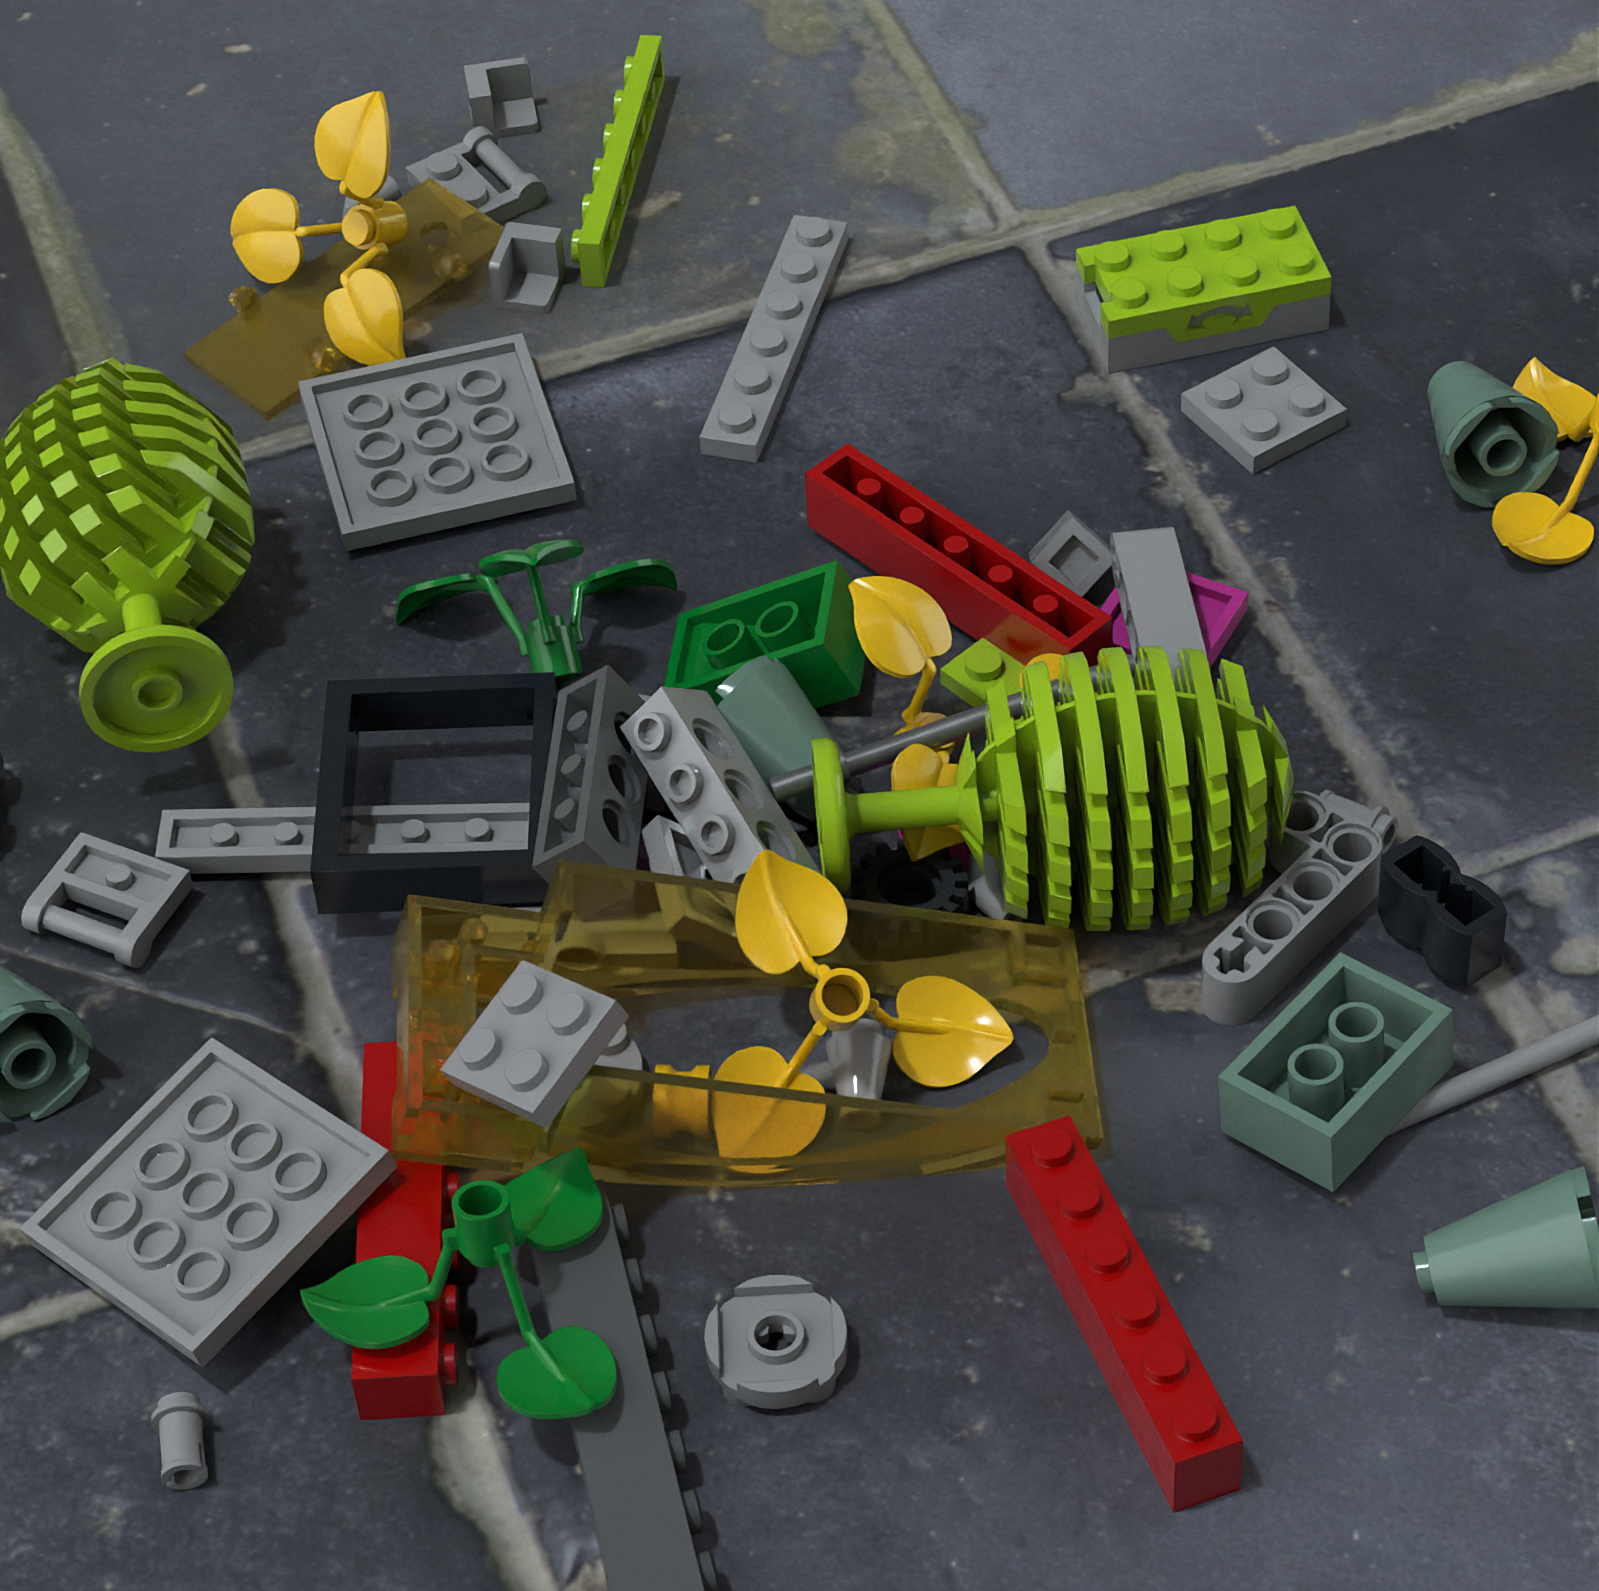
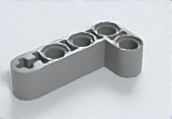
[1110,527,1207,690]
[1201,791,1382,1026]

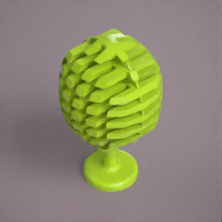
[0,357,255,752]
[811,646,1294,931]

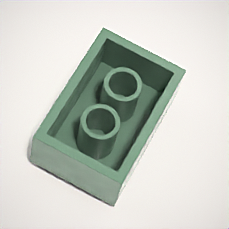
[1218,952,1454,1193]

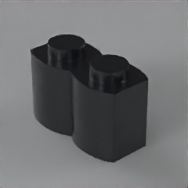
[1377,835,1507,988]

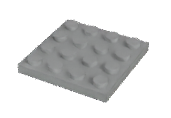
[298,333,577,552]
[19,1038,398,1368]

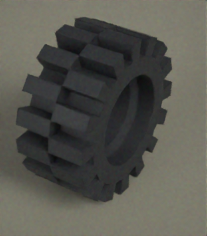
[850,838,969,961]

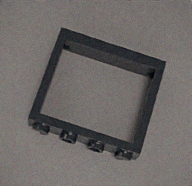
[310,672,558,914]

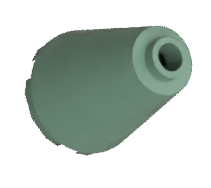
[1427,361,1560,507]
[715,656,862,824]
[0,964,93,1123]
[1412,1166,1599,1309]

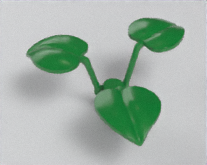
[394,539,677,684]
[300,1146,617,1419]

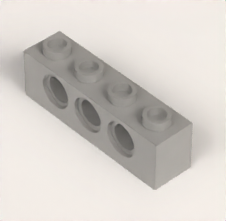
[620,686,822,914]

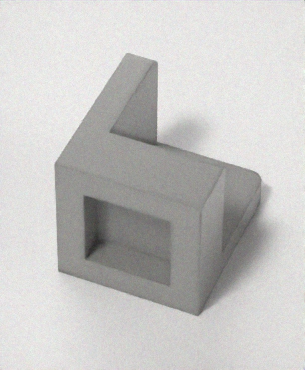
[464,57,539,138]
[489,222,566,314]
[1028,509,1112,597]

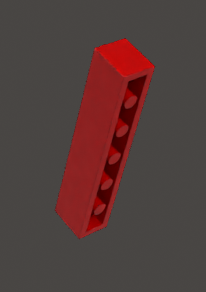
[805,443,1113,668]
[351,1038,464,1420]
[1005,1115,1243,1513]

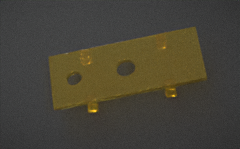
[183,177,504,421]

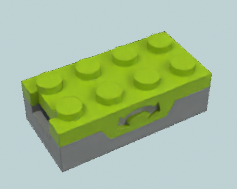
[1076,206,1332,374]

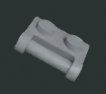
[406,126,547,241]
[21,832,193,969]

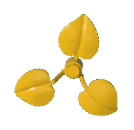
[230,91,408,366]
[1492,357,1599,565]
[848,576,1098,862]
[710,849,1013,1162]

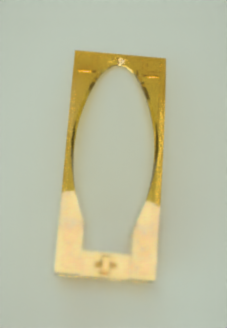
[391,859,1104,1186]

